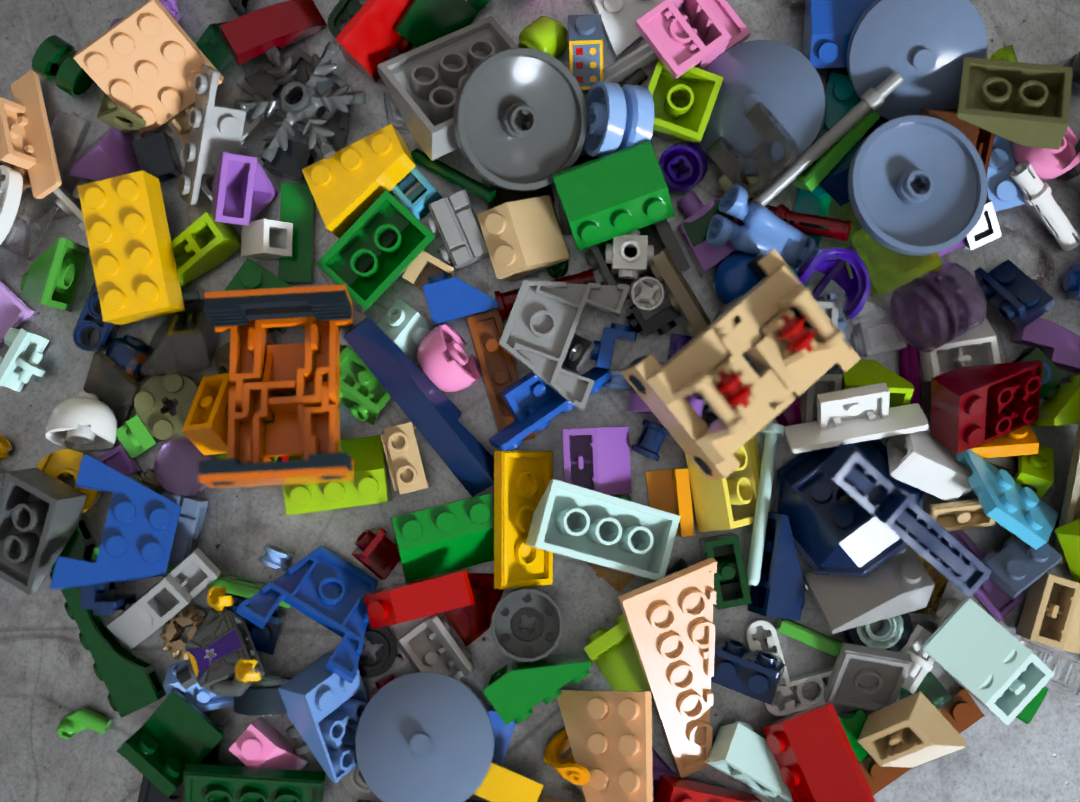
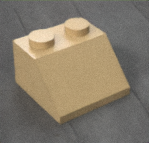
[477,195,571,282]

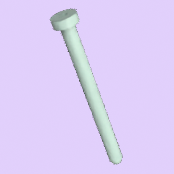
[746,423,785,586]

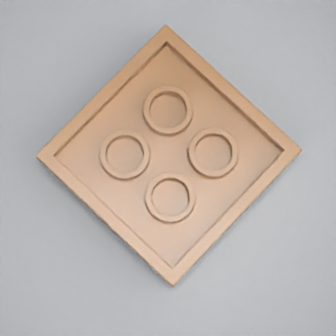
[73,0,224,134]

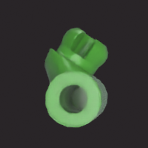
[57,708,111,739]

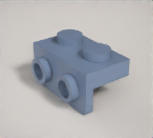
[981,535,1063,599]

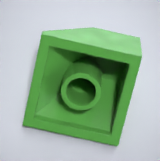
[20,237,90,312]

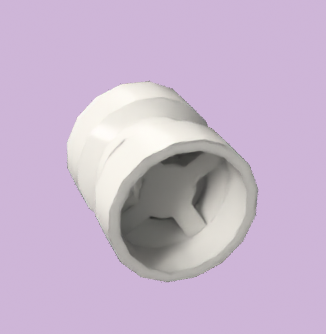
[629,276,665,310]

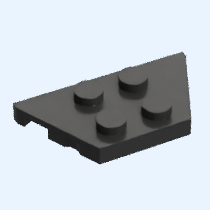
[235,48,354,152]

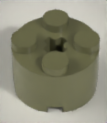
[134,372,201,440]

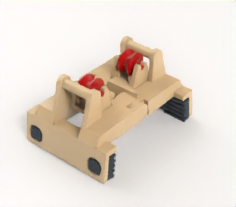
[620,248,861,480]

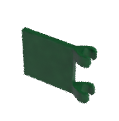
[394,0,491,48]

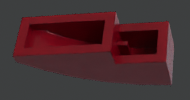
[220,0,327,65]

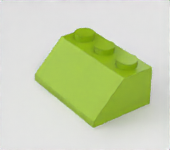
[283,435,392,516]

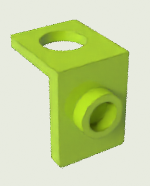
[1013,444,1054,499]

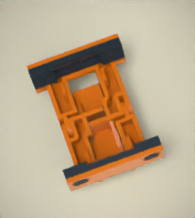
[199,284,354,488]

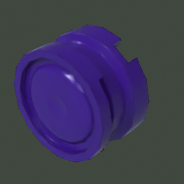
[658,142,708,192]

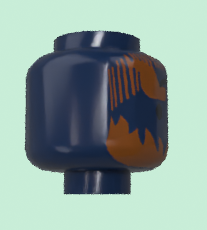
[101,334,153,386]

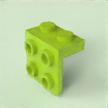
[584,614,649,691]

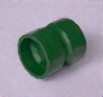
[32,35,94,98]

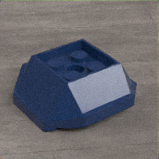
[773,439,925,577]

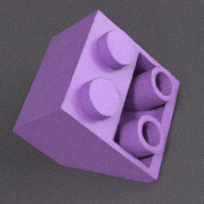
[562,427,632,495]

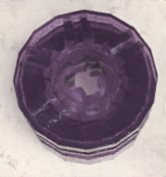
[890,263,986,352]

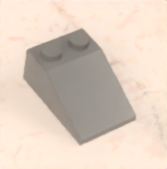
[803,546,935,634]

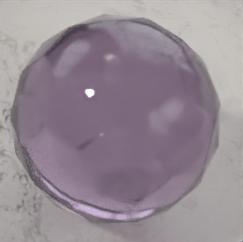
[154,437,214,496]

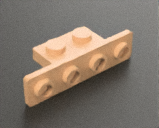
[0,70,62,199]

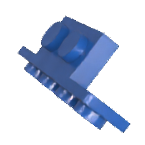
[488,366,611,451]

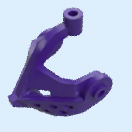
[796,245,870,319]

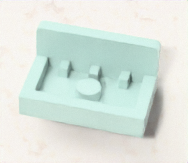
[377,299,436,362]

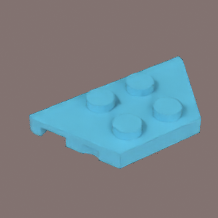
[955,449,1059,549]

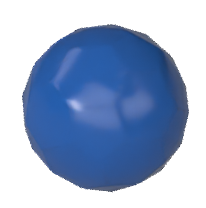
[713,251,760,305]

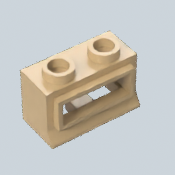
[380,422,431,495]

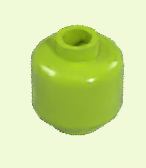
[518,16,568,59]

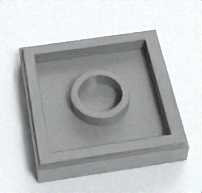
[823,643,912,711]

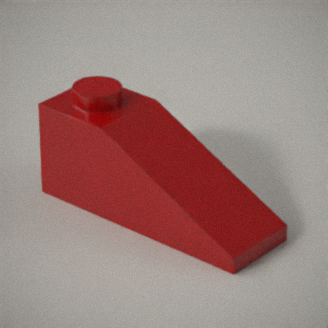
[363,570,475,629]

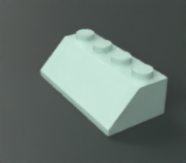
[525,479,680,581]

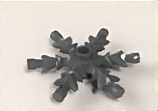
[234,42,367,163]

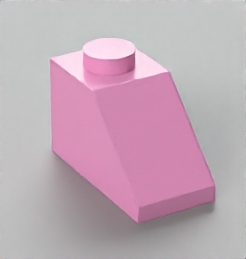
[228,716,309,770]

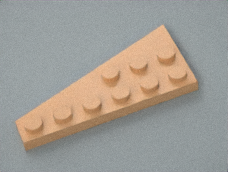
[618,557,717,778]
[557,690,653,802]

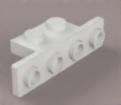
[784,382,929,453]

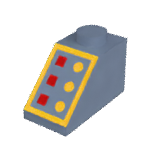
[567,14,603,94]

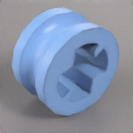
[604,371,634,390]
[259,544,294,571]

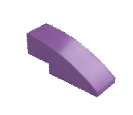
[1010,317,1080,374]

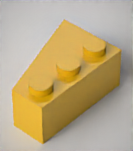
[302,124,416,239]

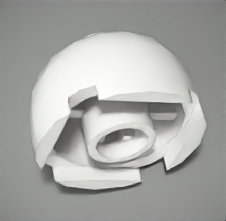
[46,393,117,452]

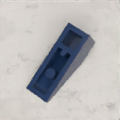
[748,512,805,621]

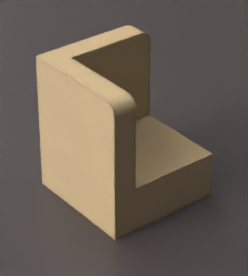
[402,251,456,292]

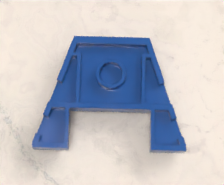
[50,454,181,590]
[236,546,378,683]

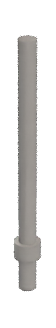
[749,71,904,206]

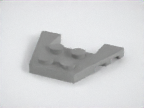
[499,280,630,411]

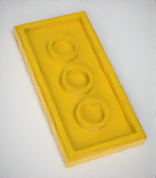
[494,451,553,589]

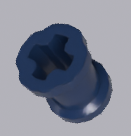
[631,419,670,461]

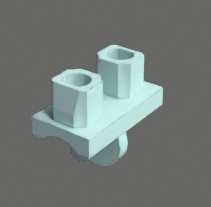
[0,327,50,392]

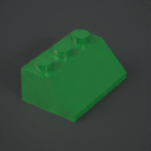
[552,140,675,251]
[316,190,436,311]
[390,493,494,583]

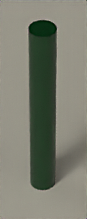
[411,149,496,203]

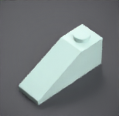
[707,721,794,802]

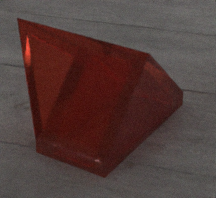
[444,573,504,646]

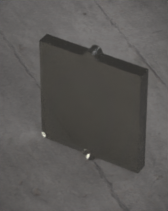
[83,350,141,424]

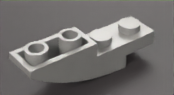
[106,548,222,651]

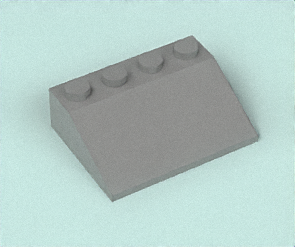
[377,16,519,161]

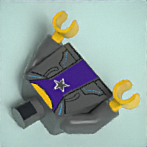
[176,586,265,697]

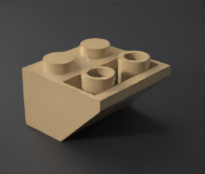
[1015,573,1080,654]
[857,691,967,768]

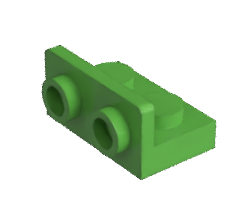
[340,346,392,425]

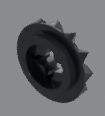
[358,623,397,677]

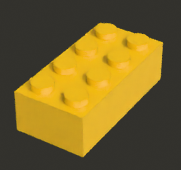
[77,170,185,325]

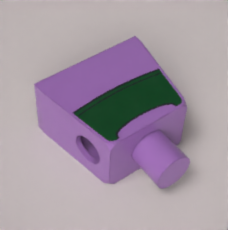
[677,191,744,276]

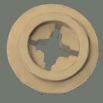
[159,606,206,661]

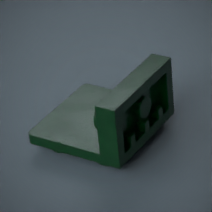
[117,690,225,798]

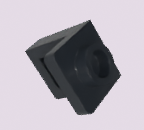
[625,304,681,337]

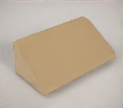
[925,499,996,531]

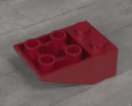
[930,360,1043,454]

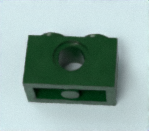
[700,533,752,610]

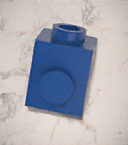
[590,323,637,371]

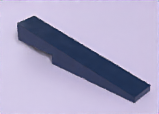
[343,316,494,497]
[819,442,992,598]

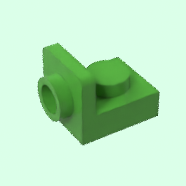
[116,414,162,458]

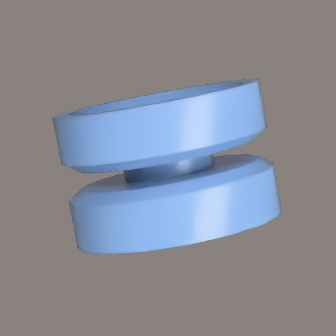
[583,81,654,157]

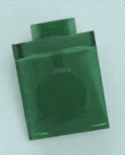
[196,22,233,74]

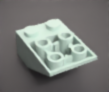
[921,596,1055,726]

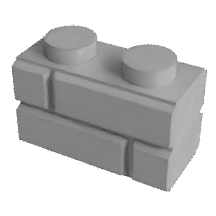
[426,190,490,270]

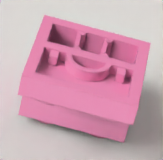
[634,0,751,79]

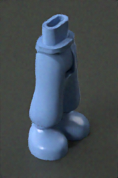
[706,184,825,272]

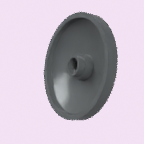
[453,48,588,191]

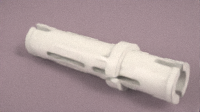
[1010,162,1080,251]

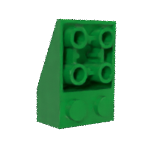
[482,651,593,725]

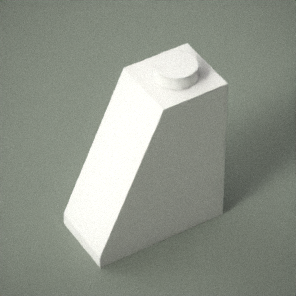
[886,431,973,502]

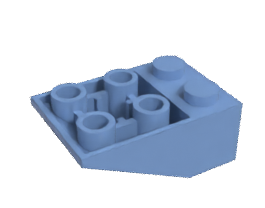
[278,652,369,783]

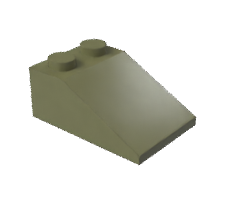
[957,57,1073,150]

